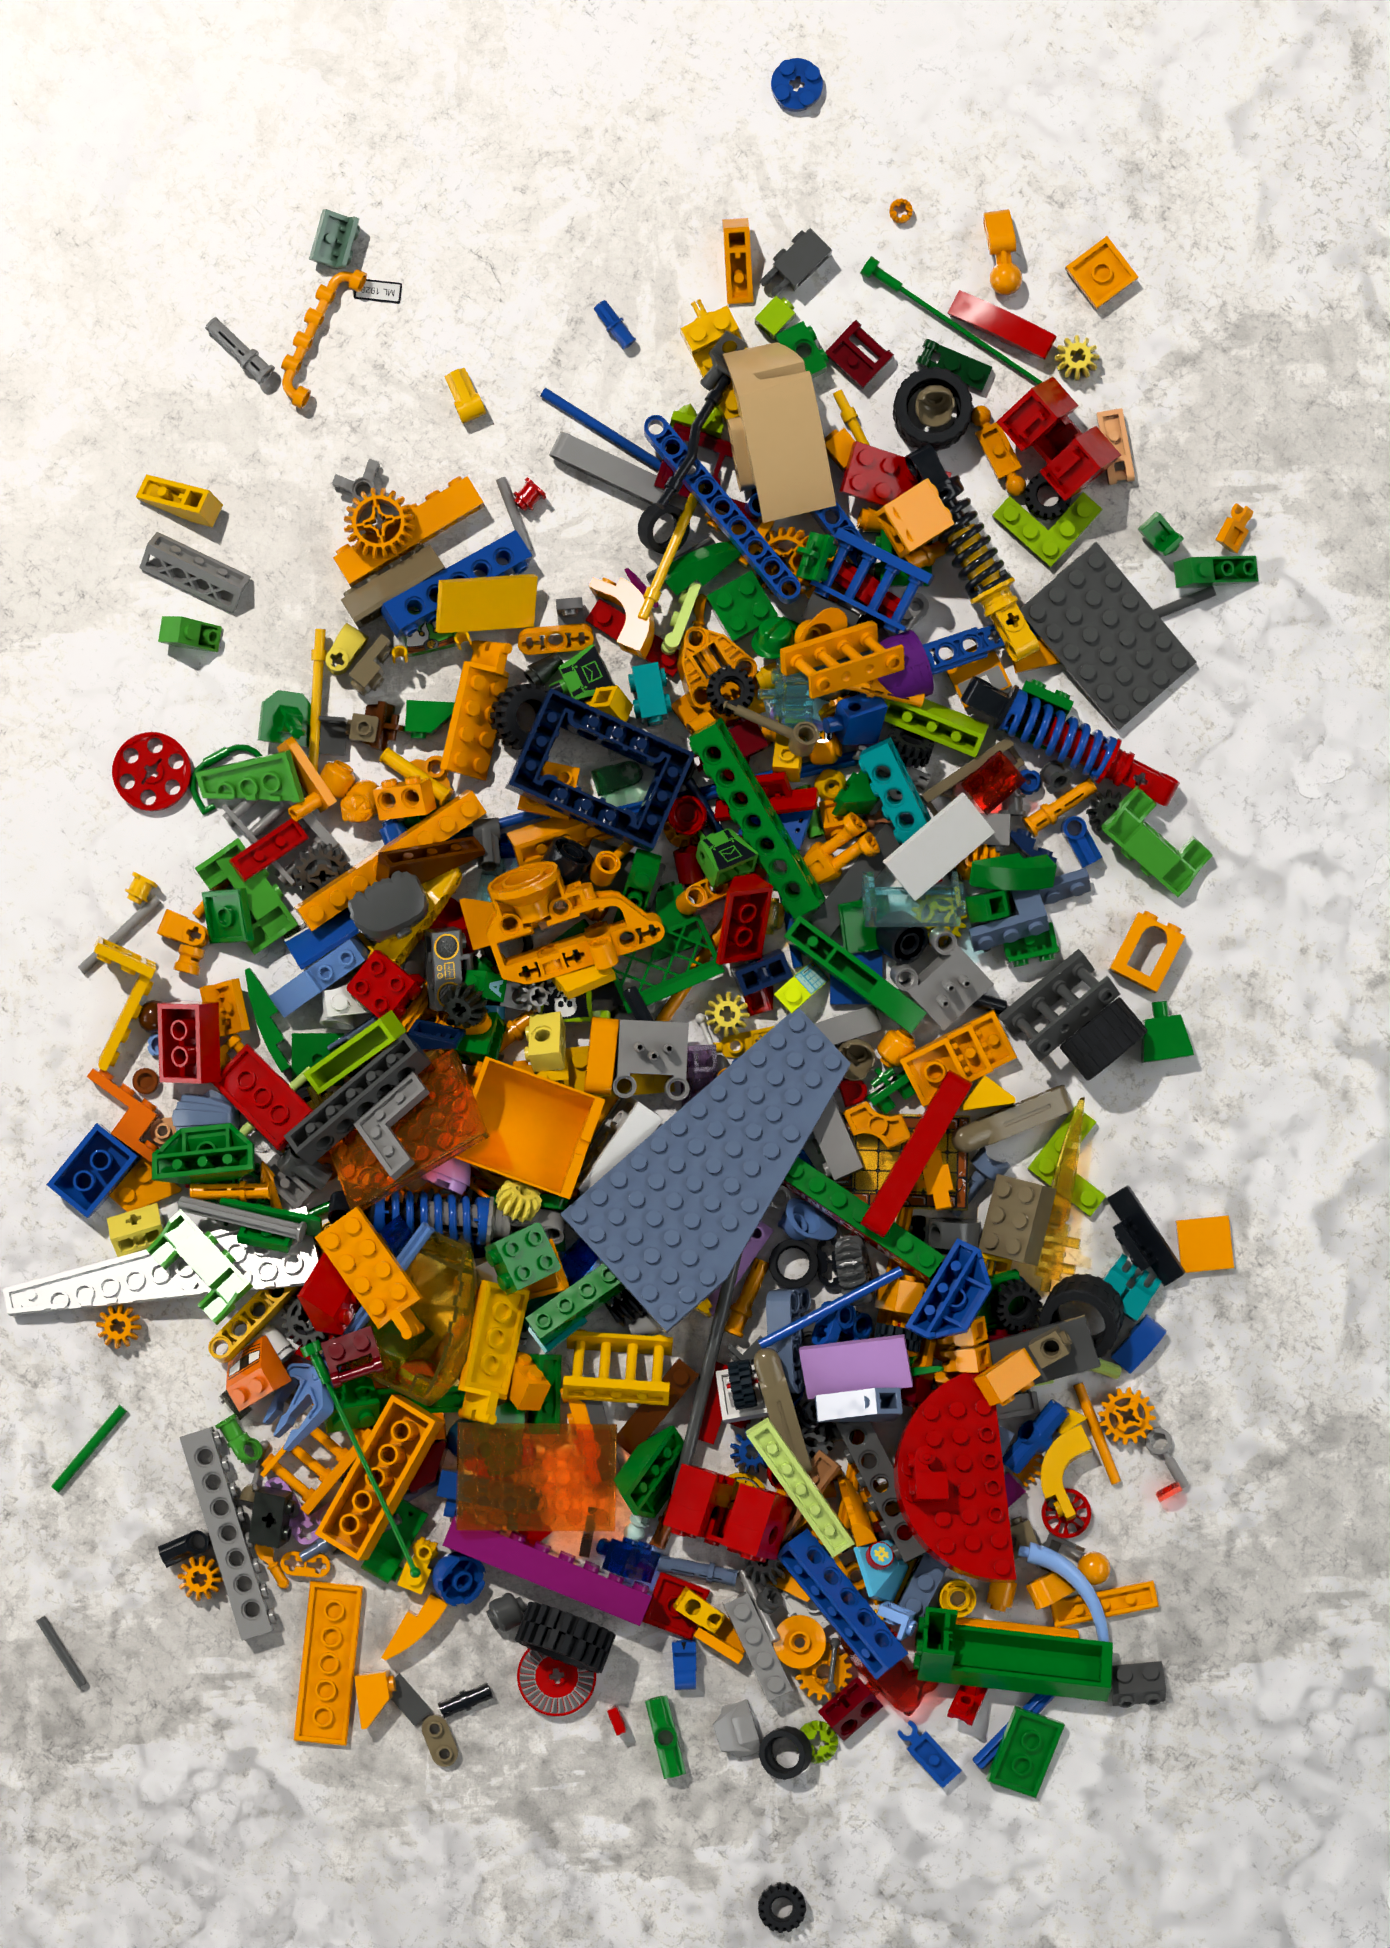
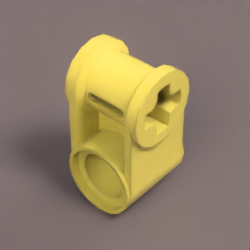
[326,623,369,675]

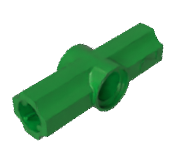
[645,1695,686,1779]

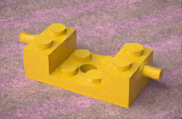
[680,299,747,425]

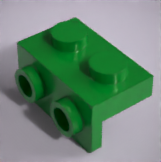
[1003,922,1060,967]

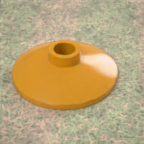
[773,1615,826,1669]

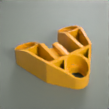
[677,627,757,709]

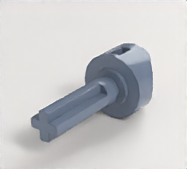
[947,1146,1011,1217]

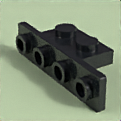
[1107,1185,1185,1286]

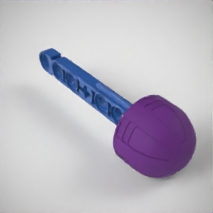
[871,617,1038,702]

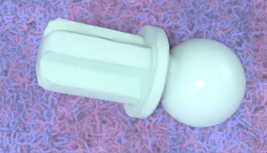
[624,1514,650,1544]

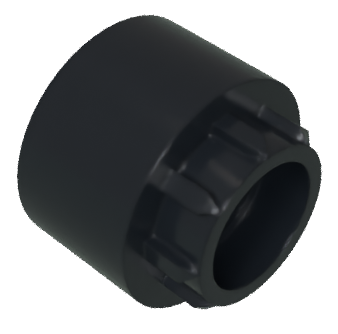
[541,837,593,885]
[875,912,928,964]

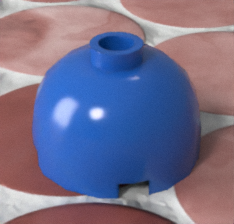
[432,1552,486,1606]

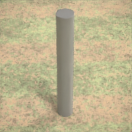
[496,477,533,551]
[738,1569,781,1643]

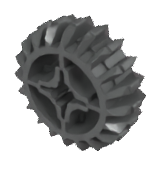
[835,1235,874,1307]

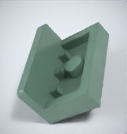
[309,209,360,269]

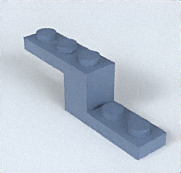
[968,868,1091,952]

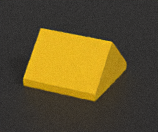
[960,1075,1016,1112]

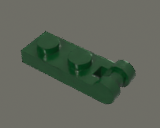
[915,339,992,392]

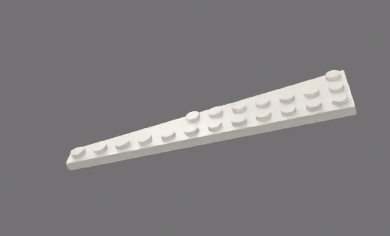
[3,1206,319,1316]

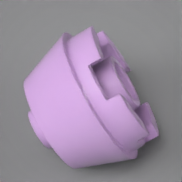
[420,1150,471,1196]

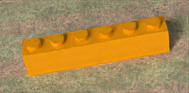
[333,476,485,587]

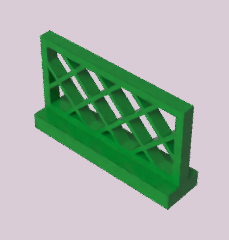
[612,914,725,1014]

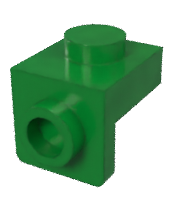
[1138,511,1184,556]

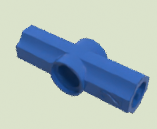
[1002,1399,1070,1474]

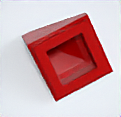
[744,985,773,1016]

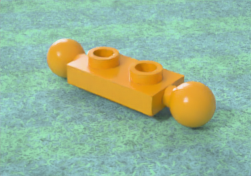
[971,405,1026,496]

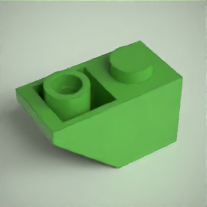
[158,616,222,652]

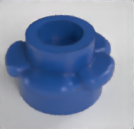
[1016,769,1042,795]

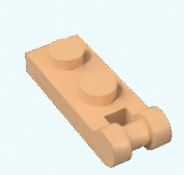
[1096,408,1135,485]

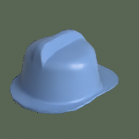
[778,1198,837,1241]

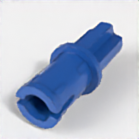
[594,300,636,350]

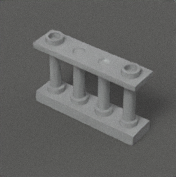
[222,799,340,887]

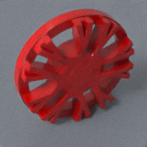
[1041,1488,1091,1538]

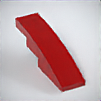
[948,290,1057,360]

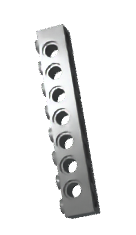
[179,1427,277,1641]

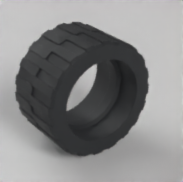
[892,367,973,451]
[1060,997,1148,1081]
[1039,1274,1125,1358]

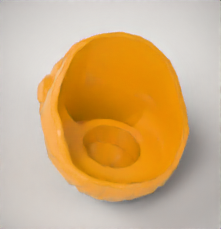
[340,780,379,823]

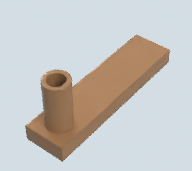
[779,1450,843,1550]

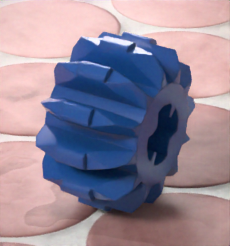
[730,1429,768,1474]

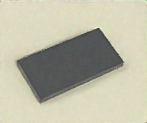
[986,1315,1101,1385]

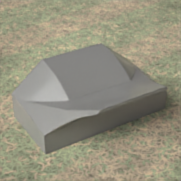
[258,1154,315,1209]
[713,1699,761,1758]

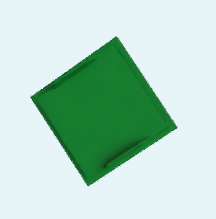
[838,897,890,954]

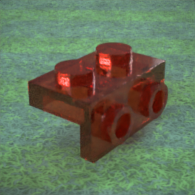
[961,750,1027,815]

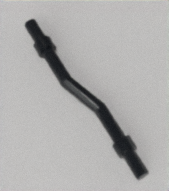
[656,375,731,510]

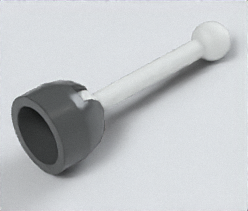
[695,1013,730,1076]

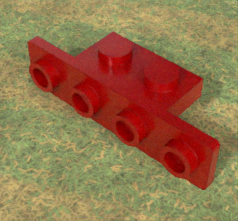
[714,772,819,822]

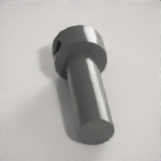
[928,1217,981,1339]

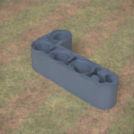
[766,1288,811,1394]

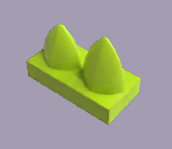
[670,404,724,439]

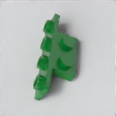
[219,1198,323,1253]

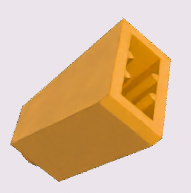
[459,898,538,951]

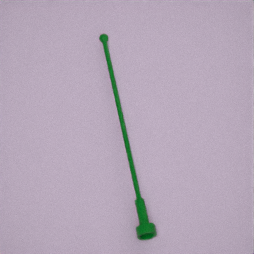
[860,256,1042,385]
[300,1340,421,1578]

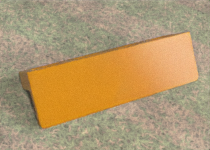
[507,801,613,866]

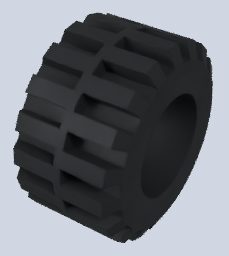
[490,683,548,750]

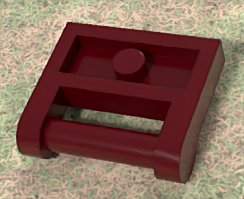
[825,320,894,389]
[321,1326,386,1389]

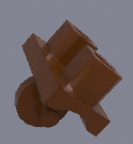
[361,701,405,752]

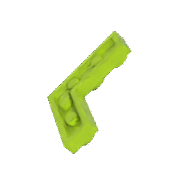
[992,492,1103,568]
[1027,1106,1106,1217]

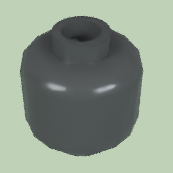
[486,1593,526,1632]

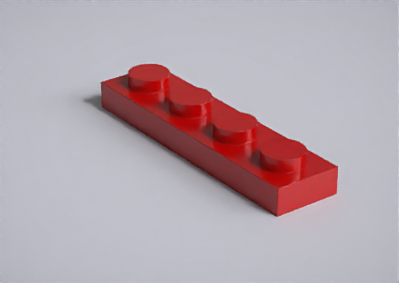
[585,598,679,678]

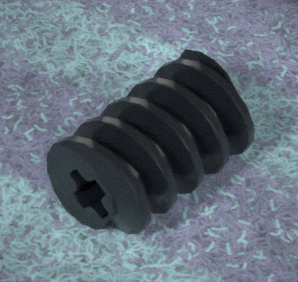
[604,1291,644,1327]

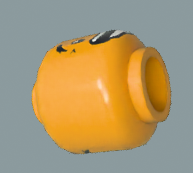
[806,730,842,765]

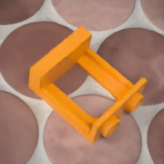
[1108,911,1185,994]

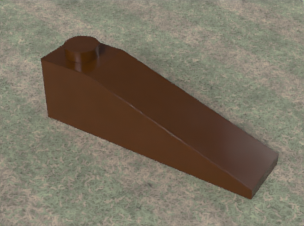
[376,836,485,884]
[613,1358,699,1455]

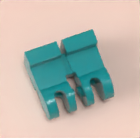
[1103,1253,1162,1322]

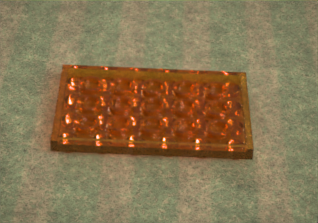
[329,1049,490,1211]
[455,1422,617,1531]

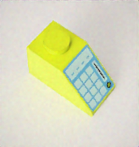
[773,961,830,1013]

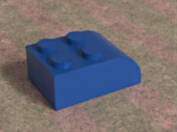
[46,1123,141,1218]

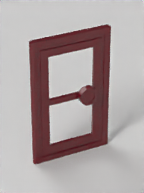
[654,423,761,523]

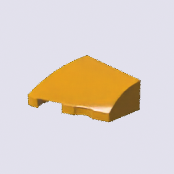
[837,1477,877,1547]

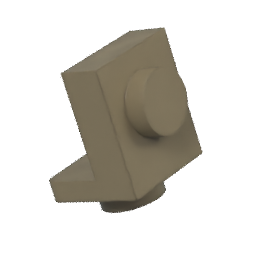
[346,713,379,744]

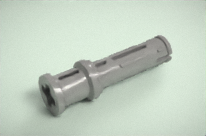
[205,317,275,384]

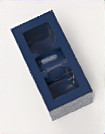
[731,949,793,996]

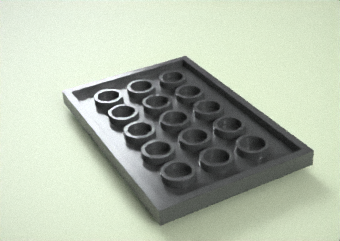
[1019,542,1197,730]

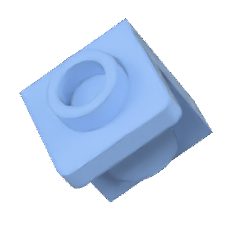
[877,1601,917,1641]

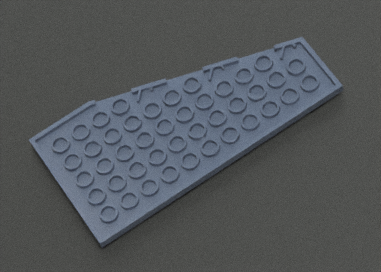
[560,1007,851,1333]

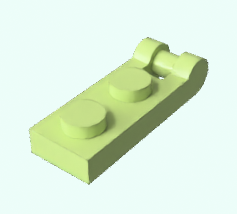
[661,582,701,655]

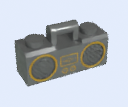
[424,926,474,1012]

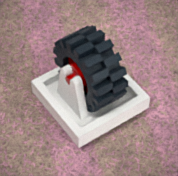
[715,1359,769,1424]

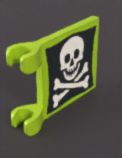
[539,979,611,1022]

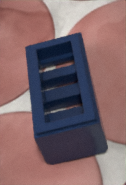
[407,1019,466,1050]

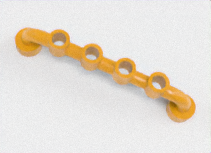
[281,269,367,409]

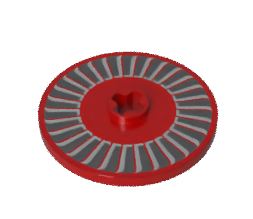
[517,1649,596,1716]

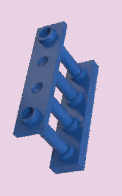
[810,527,935,634]

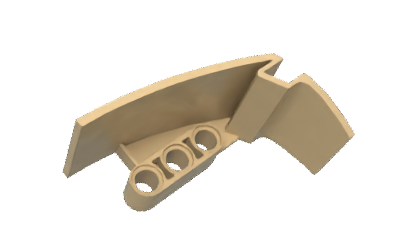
[722,342,836,523]

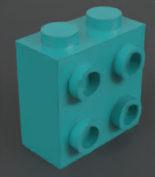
[628,662,672,727]

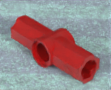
[834,560,901,619]

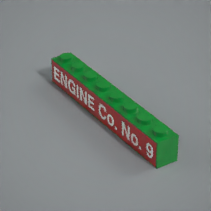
[781,1157,945,1284]

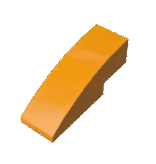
[381,1592,448,1661]

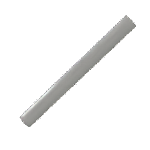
[78,895,162,974]

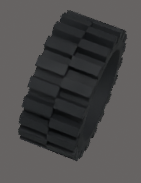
[514,1602,616,1673]

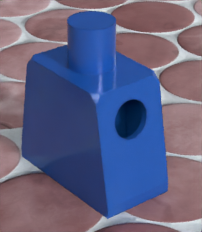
[822,693,888,745]

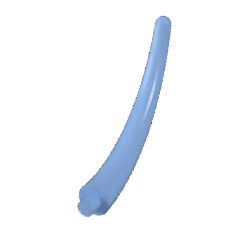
[1018,1542,1109,1642]

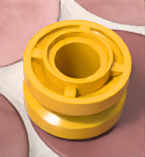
[938,1579,977,1618]

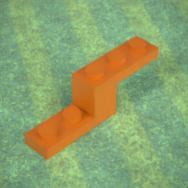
[87,1069,160,1163]

